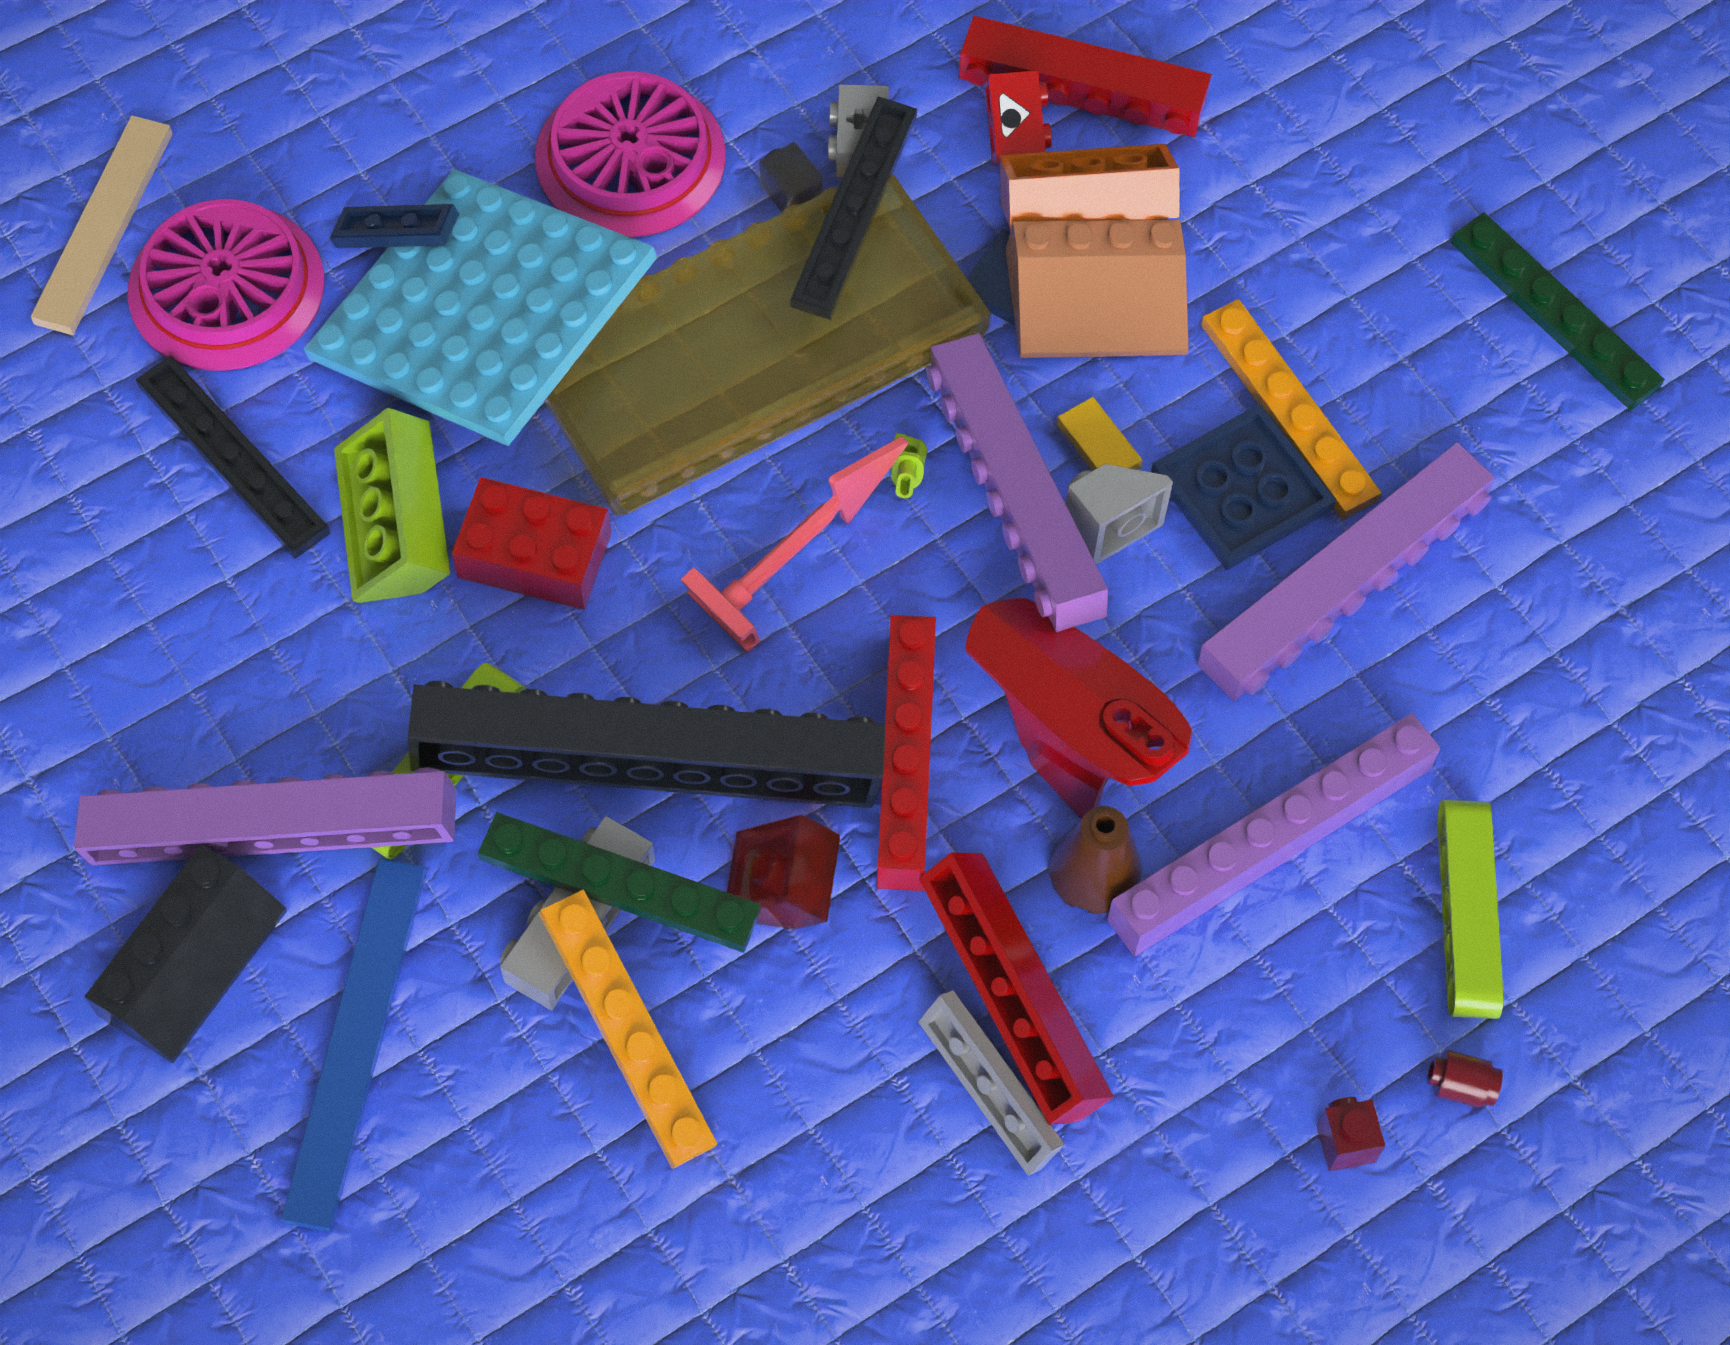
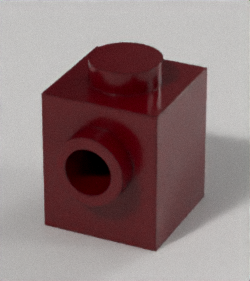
[1316,1097,1385,1171]

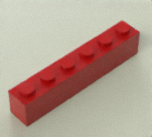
[959,15,1212,137]
[877,615,936,891]
[919,852,1114,1125]

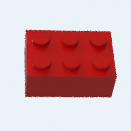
[452,477,611,610]

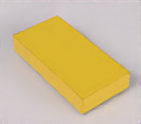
[1056,397,1143,471]

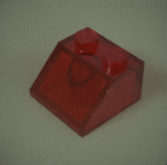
[727,815,841,929]

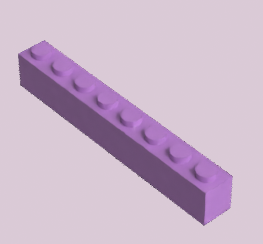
[926,333,1108,632]
[1197,442,1495,702]
[1107,713,1440,957]
[74,768,457,866]

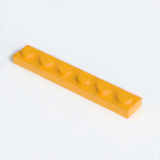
[1201,299,1382,520]
[539,889,717,1169]

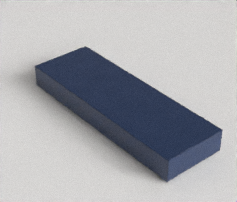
[330,204,459,248]

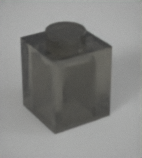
[760,142,823,219]

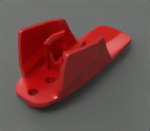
[965,598,1192,818]

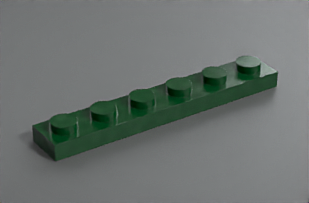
[1451,212,1665,411]
[478,812,761,953]

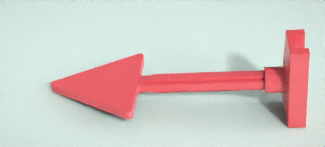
[681,436,908,653]

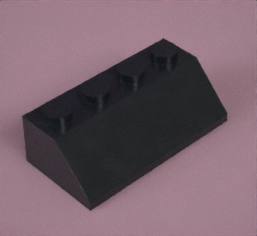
[84,844,287,1063]

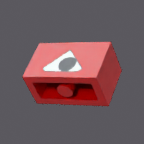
[984,70,1052,164]

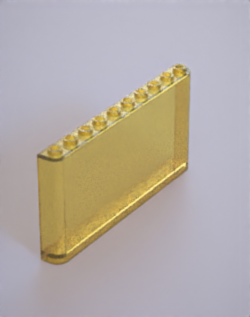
[544,174,991,515]

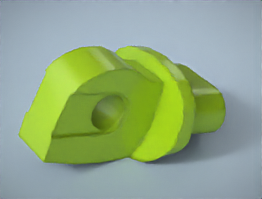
[890,433,927,498]

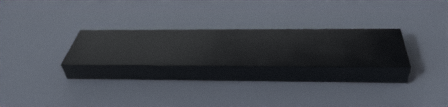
[790,96,917,320]
[136,355,331,559]

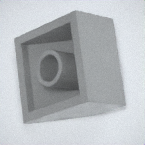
[1066,464,1173,565]

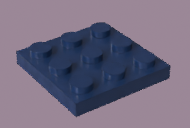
[1151,404,1336,570]

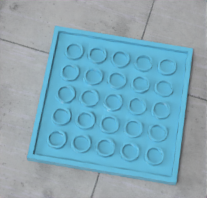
[303,169,657,446]

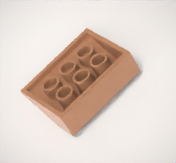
[1005,220,1189,358]

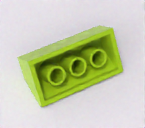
[334,408,450,603]

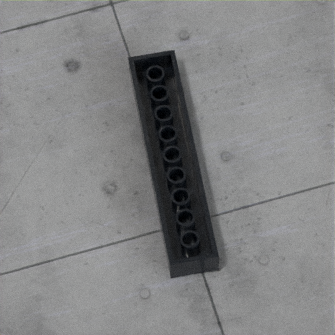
[408,681,886,808]

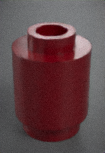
[1427,1049,1503,1108]

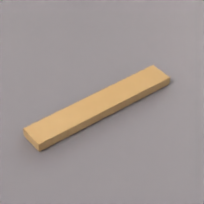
[30,115,173,335]

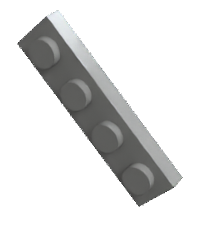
[918,990,1065,1176]

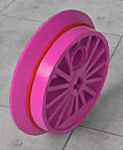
[535,71,726,237]
[127,199,325,371]

